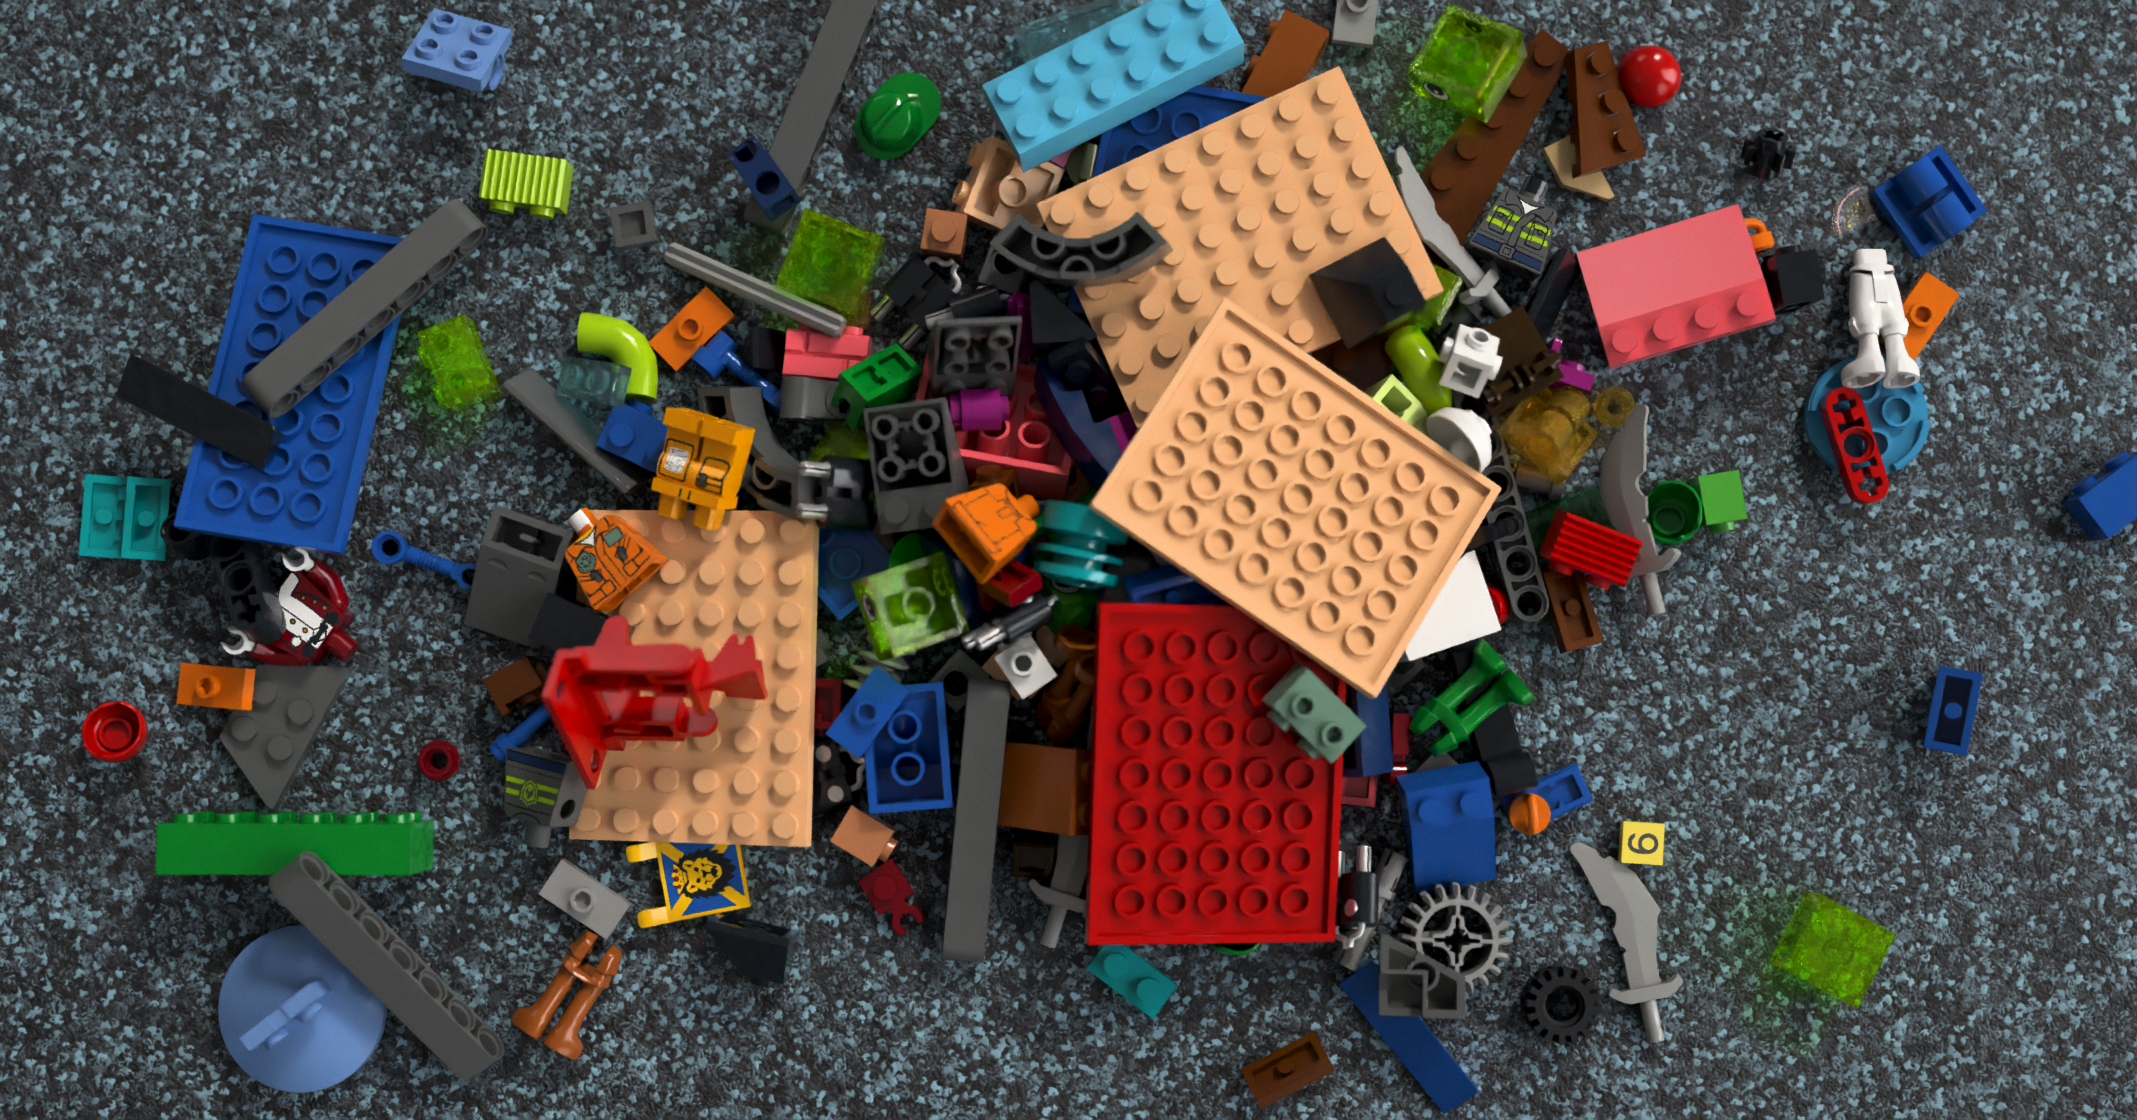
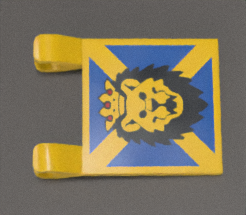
[626,842,751,928]

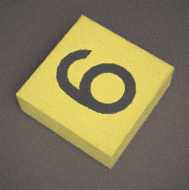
[1618,820,1665,865]

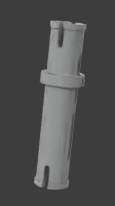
[1332,847,1409,971]

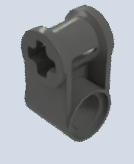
[780,376,851,422]

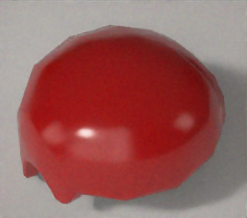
[1616,45,1682,108]
[81,701,148,763]

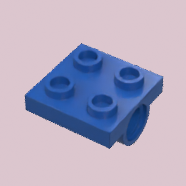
[1868,145,1988,260]

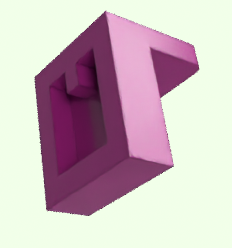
[1546,337,1595,397]

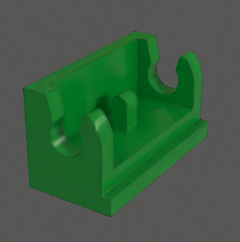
[832,343,924,430]

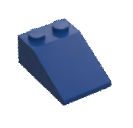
[865,682,955,814]
[1396,761,1496,894]

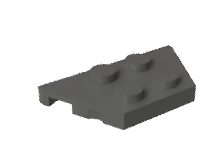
[219,665,353,810]

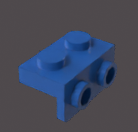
[596,398,668,473]

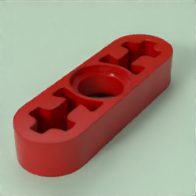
[1819,387,1889,504]

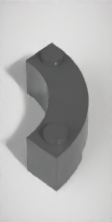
[989,212,1174,287]
[697,386,822,517]

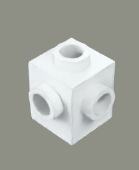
[1438,324,1502,398]

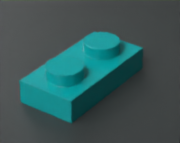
[1086,945,1178,1019]

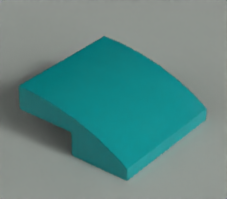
[79,474,172,561]

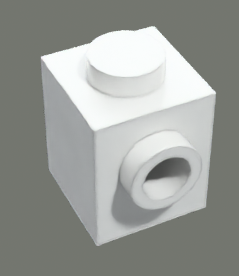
[994,635,1058,699]

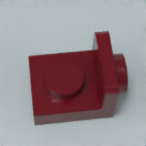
[975,559,1043,612]
[814,678,843,736]

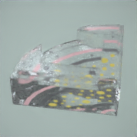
[1832,182,1877,237]

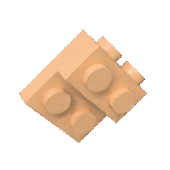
[952,136,1065,232]

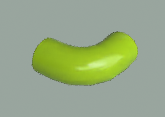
[577,312,658,403]
[1384,325,1453,417]

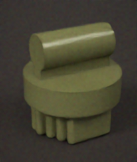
[1067,143,1099,186]

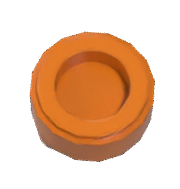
[1744,218,1775,255]
[1506,793,1551,835]

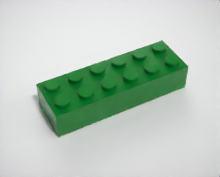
[156,811,434,875]

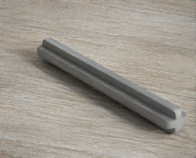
[664,243,847,338]

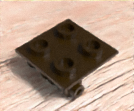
[1479,305,1564,418]

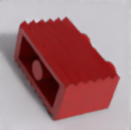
[1538,509,1642,590]

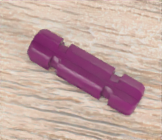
[1007,290,1034,362]

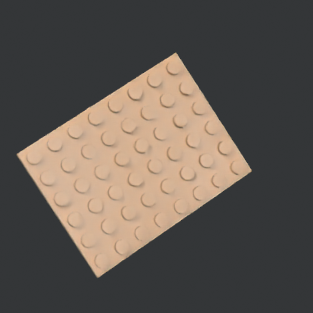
[1036,66,1444,429]
[1088,298,1502,699]
[569,510,819,847]

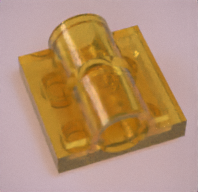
[1496,387,1599,486]

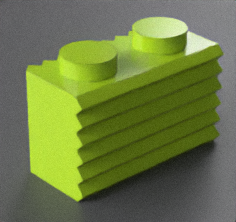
[478,149,574,220]

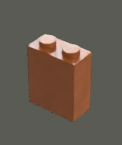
[998,742,1092,836]

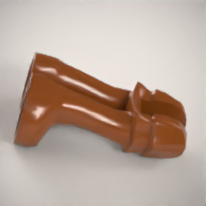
[1035,624,1096,746]
[510,931,622,1060]

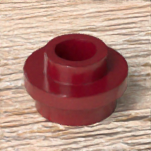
[418,740,461,781]

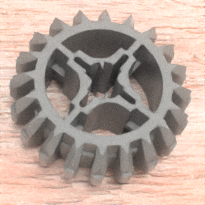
[1397,882,1511,994]

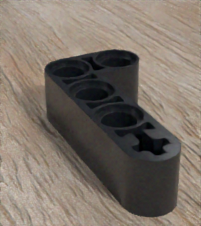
[160,511,286,645]
[1446,634,1538,798]

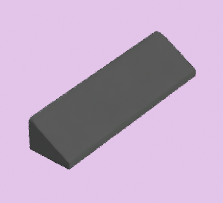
[502,370,651,497]

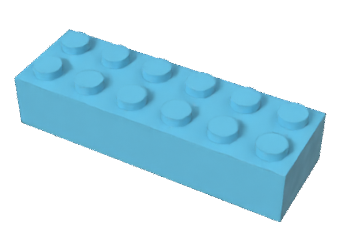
[982,0,1244,173]

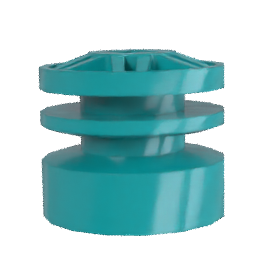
[1033,500,1128,590]

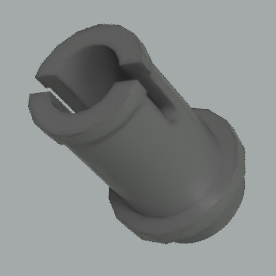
[1433,298,1485,342]
[1514,463,1566,501]

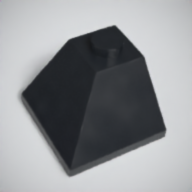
[1309,237,1427,350]
[705,912,800,988]

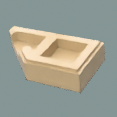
[1541,135,1615,202]

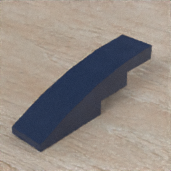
[1033,359,1122,491]

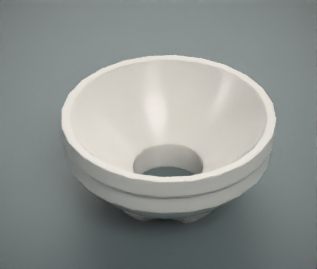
[1426,407,1492,473]

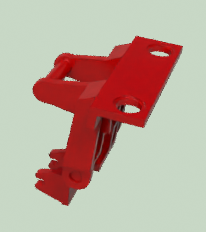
[541,616,768,790]

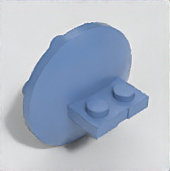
[218,924,387,1093]

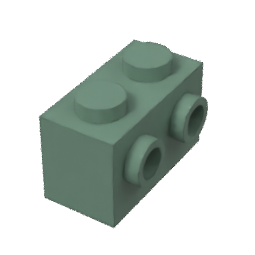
[1261,663,1367,764]

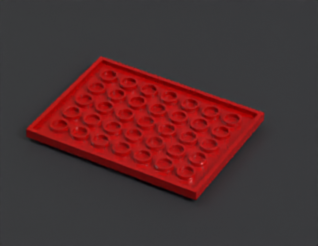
[1085,602,1346,945]

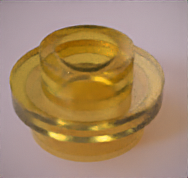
[1593,386,1636,428]

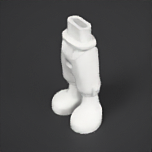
[1841,249,1920,389]

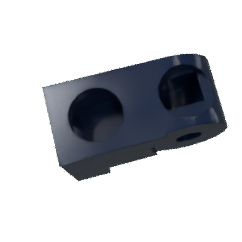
[727,135,801,222]

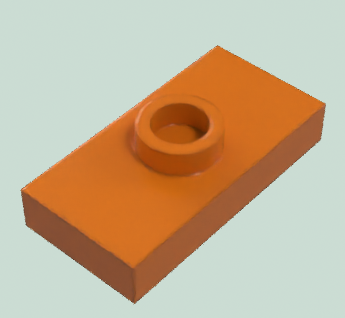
[1878,271,1960,360]
[649,286,736,373]
[176,663,256,711]

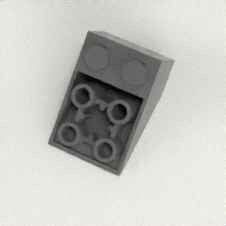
[927,316,1022,400]
[863,397,969,534]
[464,505,579,651]

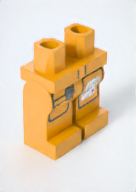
[651,408,756,530]

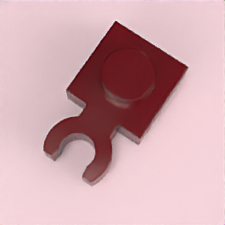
[1382,713,1415,784]
[857,857,924,936]

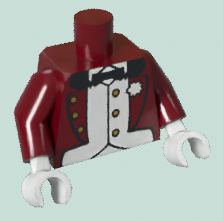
[220,548,359,667]

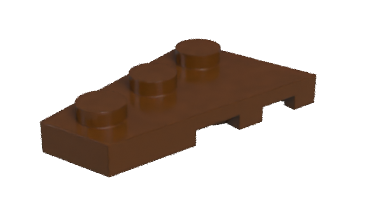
[1566,41,1646,179]

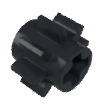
[1741,128,1796,179]

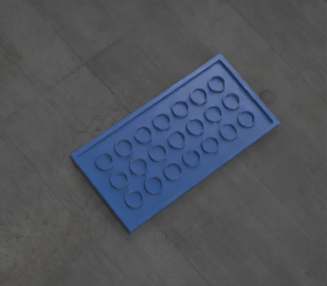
[173,214,404,556]

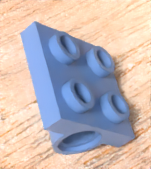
[402,8,512,93]

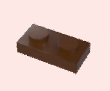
[1541,569,1604,654]
[1241,1031,1335,1109]

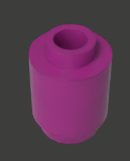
[948,388,1009,432]

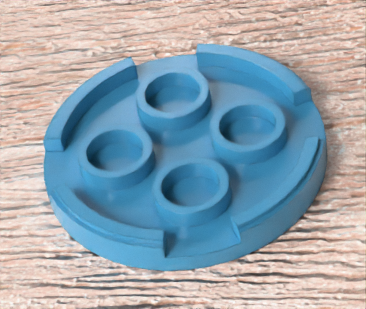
[1803,357,1930,478]

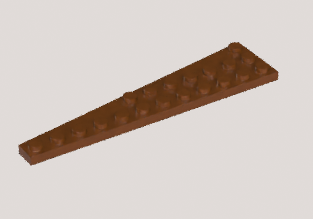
[1311,29,1571,393]

